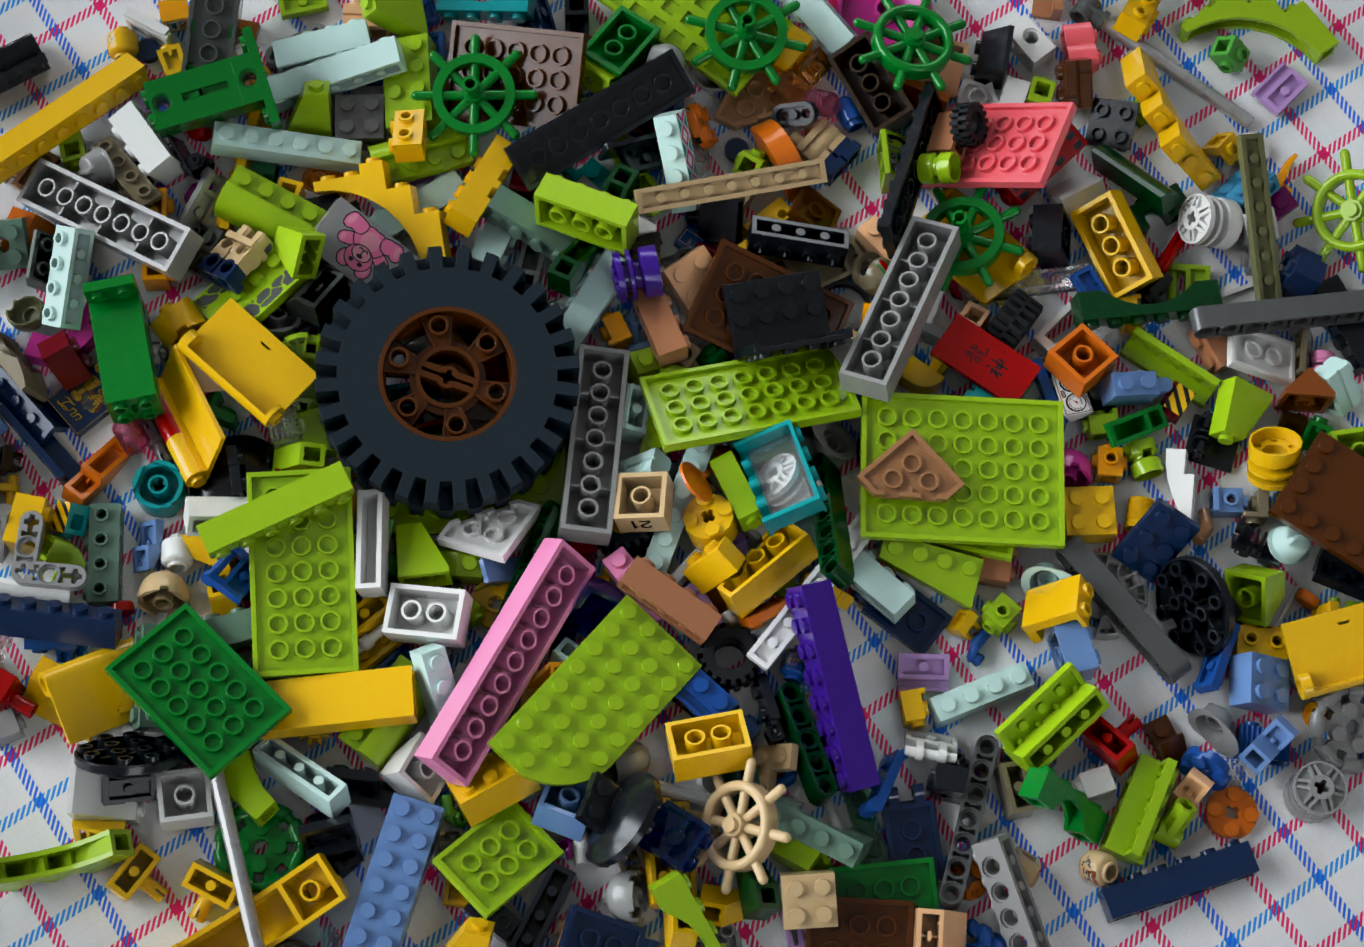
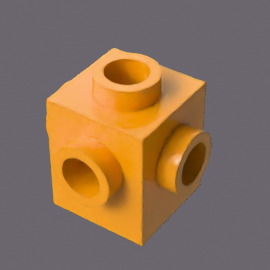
[1090,444,1127,484]

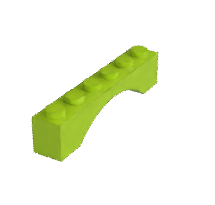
[648,870,726,947]

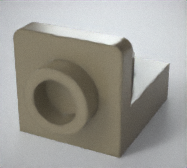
[1239,488,1269,527]

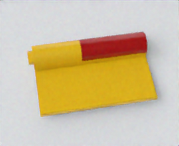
[153,344,226,488]

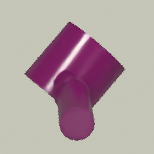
[556,837,573,860]

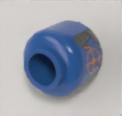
[779,645,806,685]

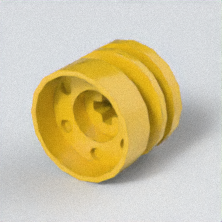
[1246,426,1303,491]

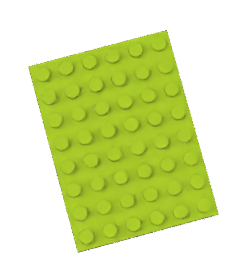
[859,392,1065,549]

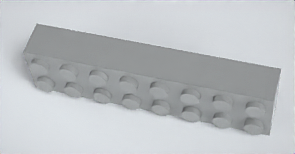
[16,157,204,282]
[838,215,961,402]
[557,344,630,546]

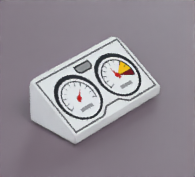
[1051,375,1094,423]

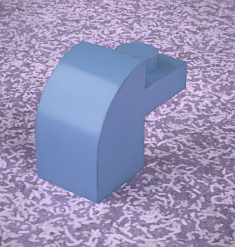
[1238,714,1299,775]

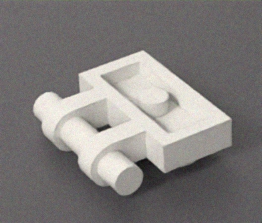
[904,728,958,764]

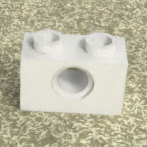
[1009,13,1056,73]

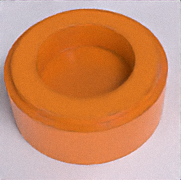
[1294,588,1321,610]

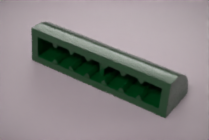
[1091,145,1181,216]

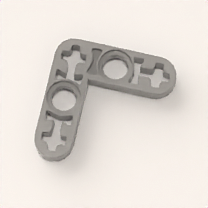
[11,511,89,591]

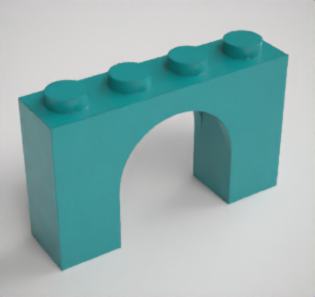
[436,0,536,23]

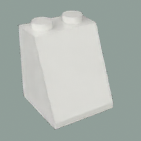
[67,761,145,825]

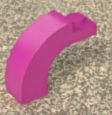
[24,302,95,367]

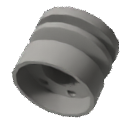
[1283,761,1348,824]

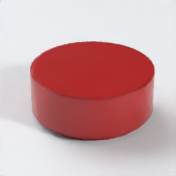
[110,600,135,618]

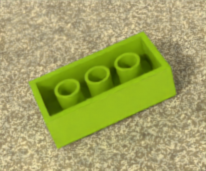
[383,33,440,137]
[534,172,639,255]

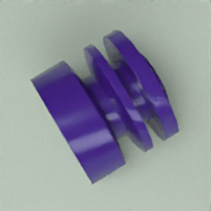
[610,244,664,304]

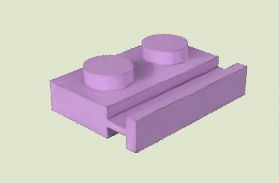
[1250,61,1309,117]
[897,652,950,692]

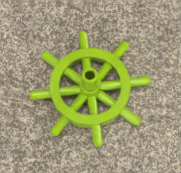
[1292,149,1364,273]

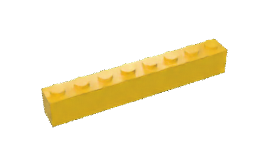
[0,53,149,184]

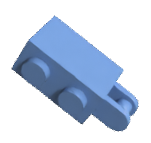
[1098,371,1173,406]

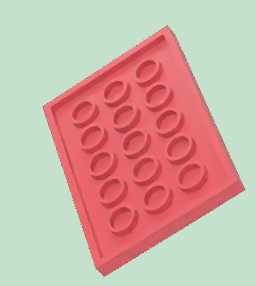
[921,102,1077,188]

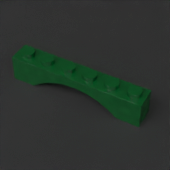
[547,162,639,297]
[1070,279,1223,331]
[721,765,782,920]

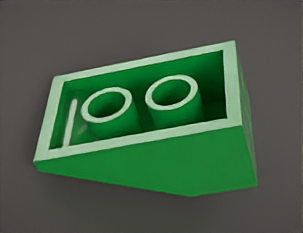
[586,5,661,78]

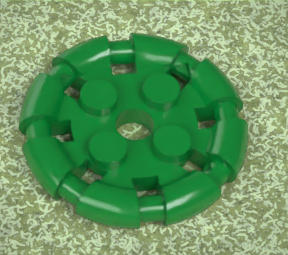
[213,803,307,893]

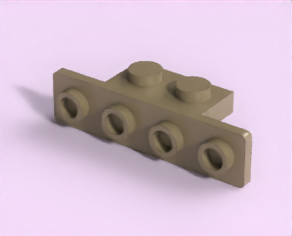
[91,136,162,207]

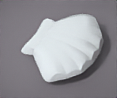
[957,79,999,104]

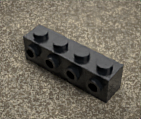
[746,215,849,268]

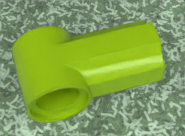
[1153,797,1197,850]

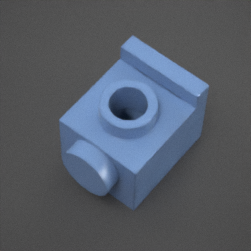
[1208,486,1248,518]

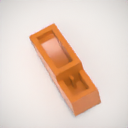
[62,436,134,506]

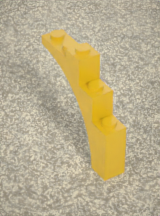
[1120,46,1222,191]
[313,157,452,259]

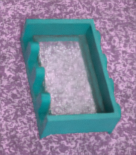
[733,419,828,537]

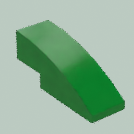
[1103,403,1169,448]

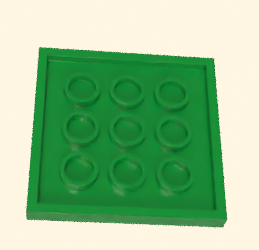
[828,857,939,909]

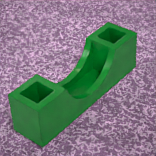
[1018,766,1109,845]

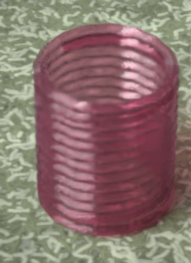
[802,88,840,118]
[112,419,150,455]

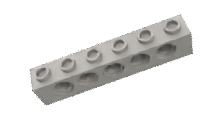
[971,832,1051,947]

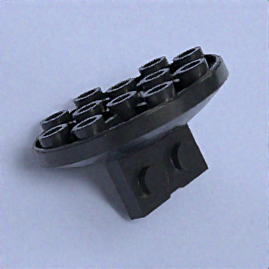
[189,435,277,497]
[1155,555,1243,657]
[74,731,183,806]
[575,771,663,868]

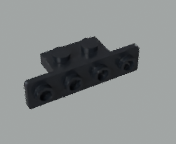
[597,131,663,175]
[299,764,405,809]

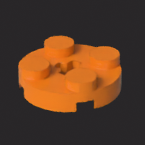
[685,102,719,151]
[1205,786,1259,840]

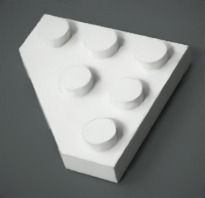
[437,499,541,564]

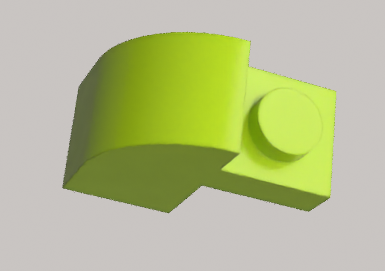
[40,533,85,583]

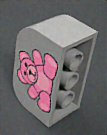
[314,197,420,291]

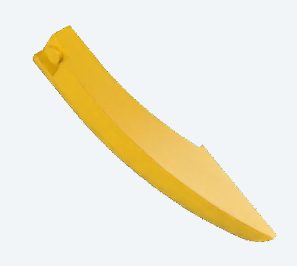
[171,853,349,947]

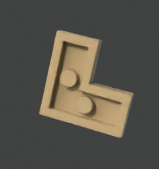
[753,743,799,792]

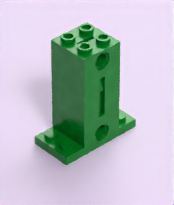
[140,26,283,138]
[82,274,164,424]

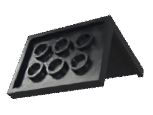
[721,269,853,363]

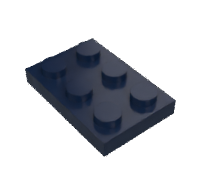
[1112,497,1200,583]

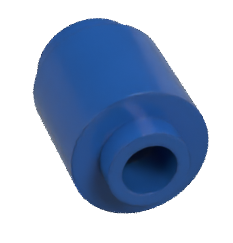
[832,96,865,133]

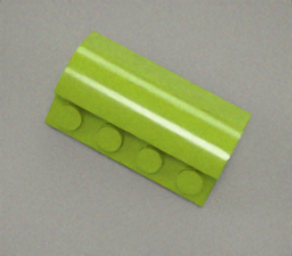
[367,128,474,186]
[214,164,326,243]
[338,654,427,772]
[994,662,1110,772]
[1098,753,1180,866]

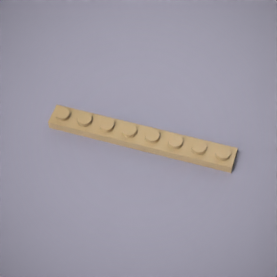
[633,158,828,214]

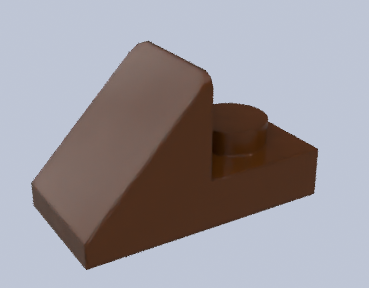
[1142,714,1187,768]

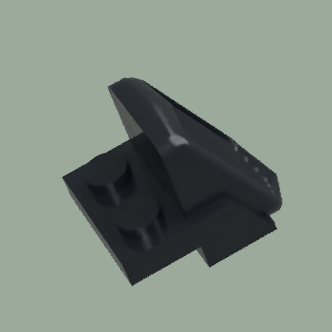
[297,807,365,879]

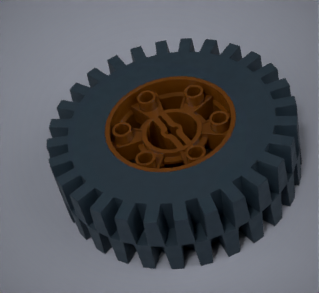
[314,246,580,518]

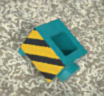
[51,499,90,539]

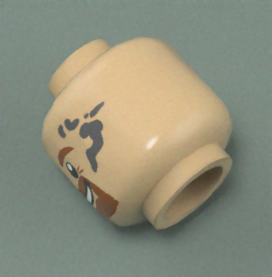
[1079,849,1119,887]

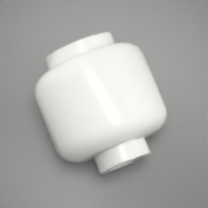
[161,533,194,573]

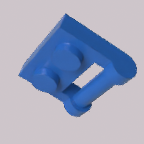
[201,547,250,605]

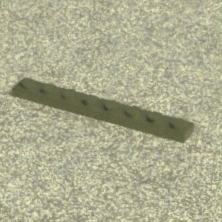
[1236,133,1282,300]

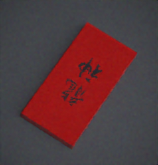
[930,313,1042,399]

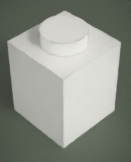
[1073,764,1117,801]

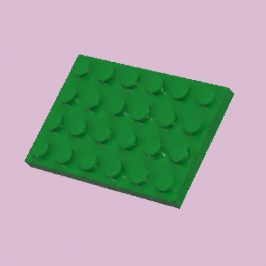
[104,603,292,781]

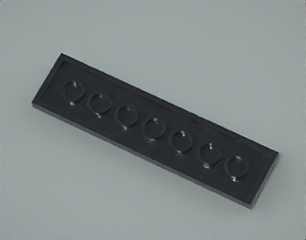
[503,49,696,192]
[877,81,943,259]

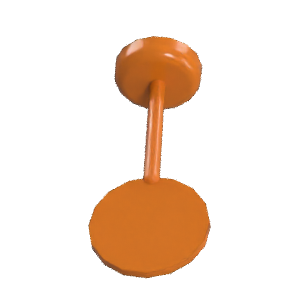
[679,445,738,502]

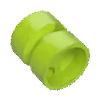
[917,151,961,185]
[1123,437,1165,482]

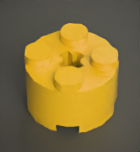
[150,297,207,350]
[682,494,738,551]

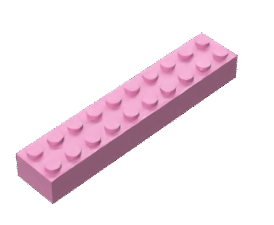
[414,538,596,787]

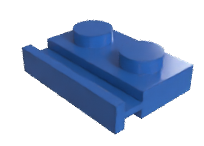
[674,669,738,717]

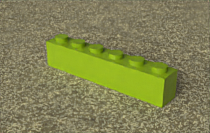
[196,461,355,559]

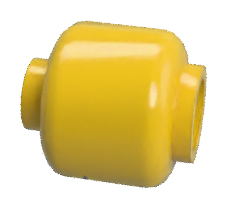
[107,26,139,61]

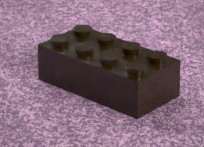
[827,31,917,139]

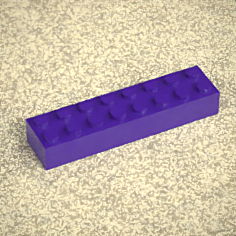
[785,579,880,792]

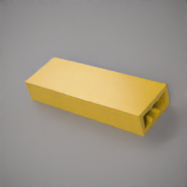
[261,665,418,740]

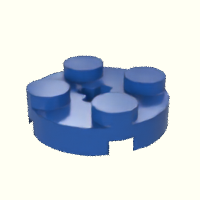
[1178,746,1232,794]

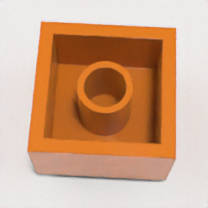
[1043,323,1119,399]

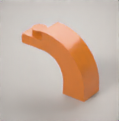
[749,119,802,202]

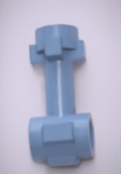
[623,313,649,352]

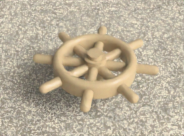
[688,758,791,895]

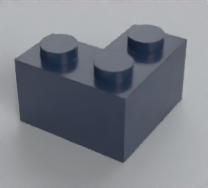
[1279,244,1328,298]

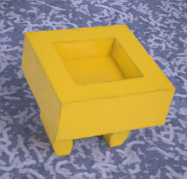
[945,609,980,640]

